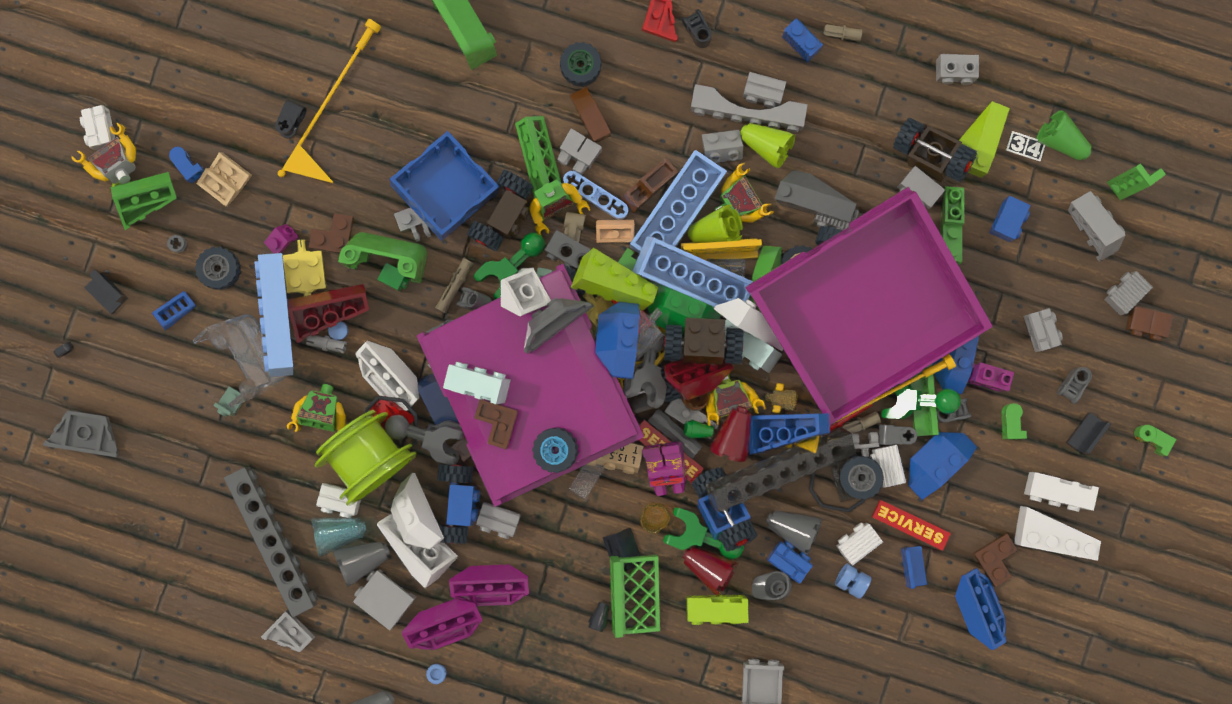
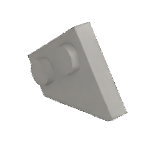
[261,610,315,652]

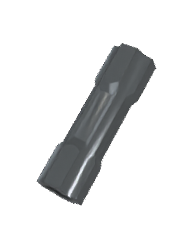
[648,409,702,458]

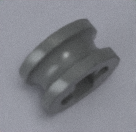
[167,235,187,253]

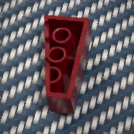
[287,284,369,343]

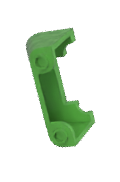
[338,232,428,284]

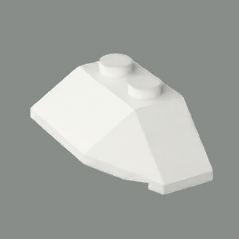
[356,341,419,411]
[391,473,444,549]

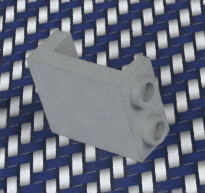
[353,569,416,630]
[742,659,784,704]

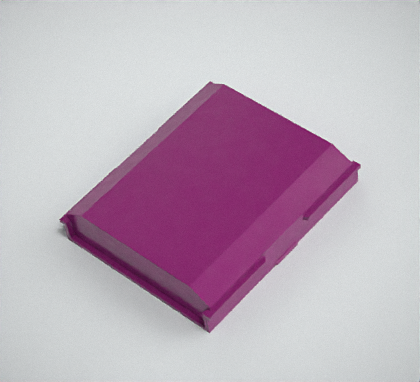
[745,187,993,425]
[416,264,644,507]

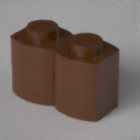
[1126,307,1173,341]

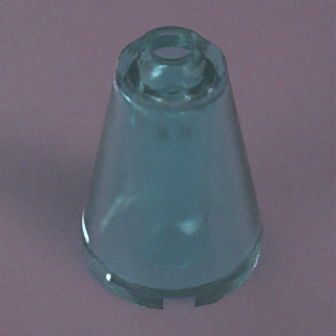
[311,518,367,557]

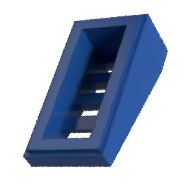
[152,291,196,331]

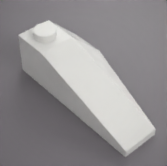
[714,298,783,351]
[377,514,458,588]

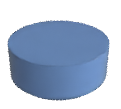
[328,321,349,340]
[426,663,447,684]

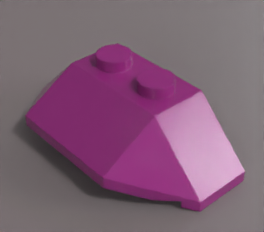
[449,564,529,606]
[402,599,483,650]

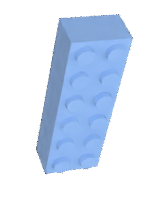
[630,150,727,254]
[633,237,753,307]
[254,253,293,377]

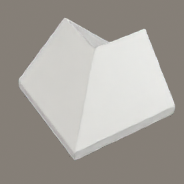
[501,268,551,316]

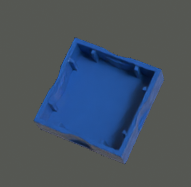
[390,131,499,241]

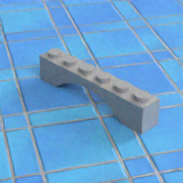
[690,84,808,133]

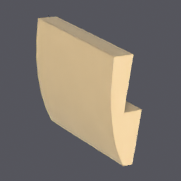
[196,152,252,206]

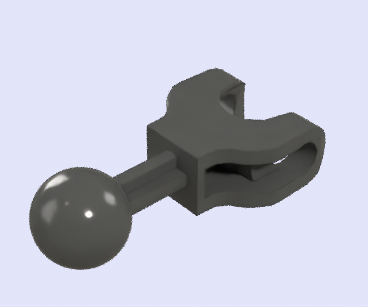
[623,329,667,408]
[385,415,465,465]

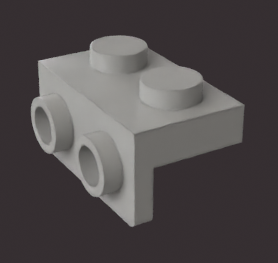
[702,130,743,163]

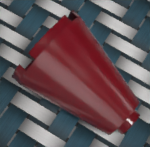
[710,405,751,462]
[682,547,739,596]

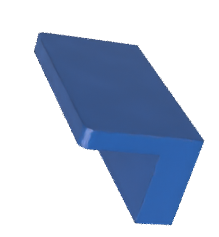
[900,546,927,589]

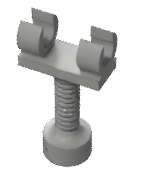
[849,432,879,481]

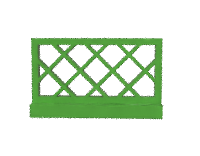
[610,555,660,638]

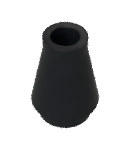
[588,602,609,632]

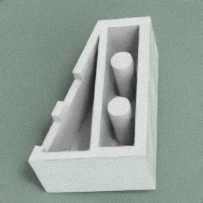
[1024,472,1099,512]

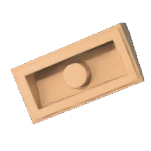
[596,219,634,243]

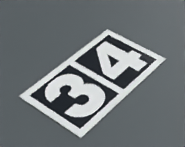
[1006,131,1045,161]

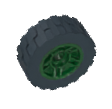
[560,42,602,87]

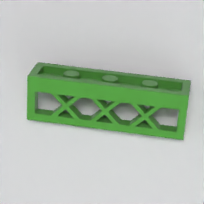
[515,116,561,194]
[1107,163,1166,200]
[909,364,939,436]

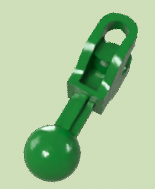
[474,232,545,300]
[881,381,961,419]
[663,507,744,559]

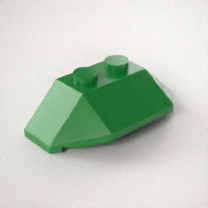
[647,281,721,337]

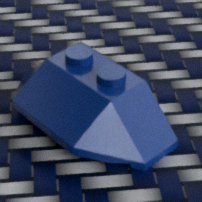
[595,302,640,379]
[932,335,979,394]
[908,432,977,500]
[955,568,1006,650]

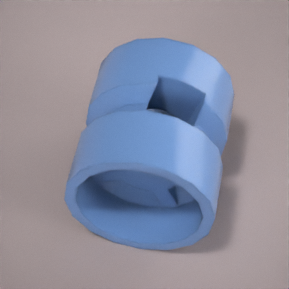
[835,563,871,599]

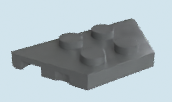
[43,410,119,457]

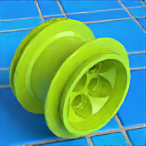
[315,410,417,506]

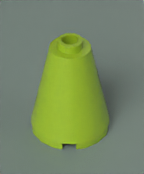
[740,123,796,168]
[688,205,743,243]

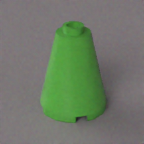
[1037,110,1092,161]

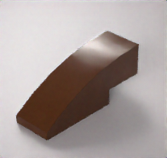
[569,87,611,143]
[621,158,679,213]

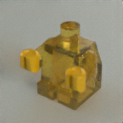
[765,383,799,414]

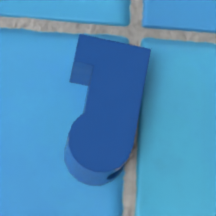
[169,147,205,183]

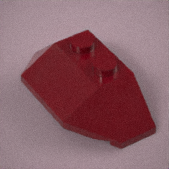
[664,359,734,400]

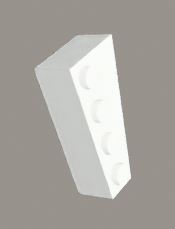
[1014,506,1101,561]

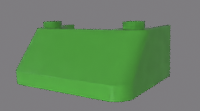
[431,0,497,70]

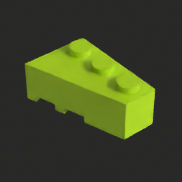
[686,595,749,625]

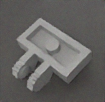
[394,208,431,242]

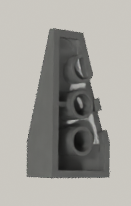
[774,170,857,223]

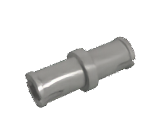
[306,335,347,354]

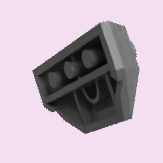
[524,297,594,354]

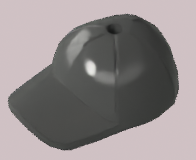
[752,571,792,601]

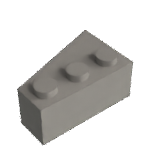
[1068,191,1126,262]

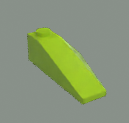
[959,101,1010,178]

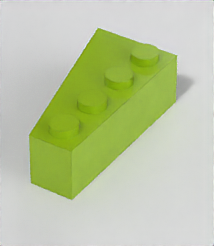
[571,248,658,311]

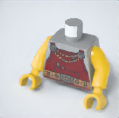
[72,123,136,184]

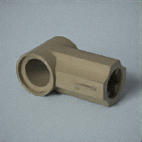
[562,212,586,250]

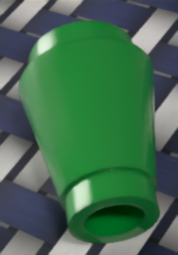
[684,419,714,439]

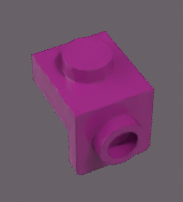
[264,224,298,254]

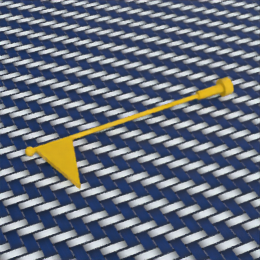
[278,19,381,183]
[786,354,956,453]

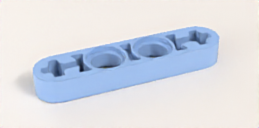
[563,171,628,220]

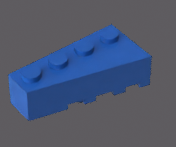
[749,413,830,455]

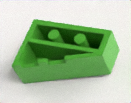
[111,172,177,230]

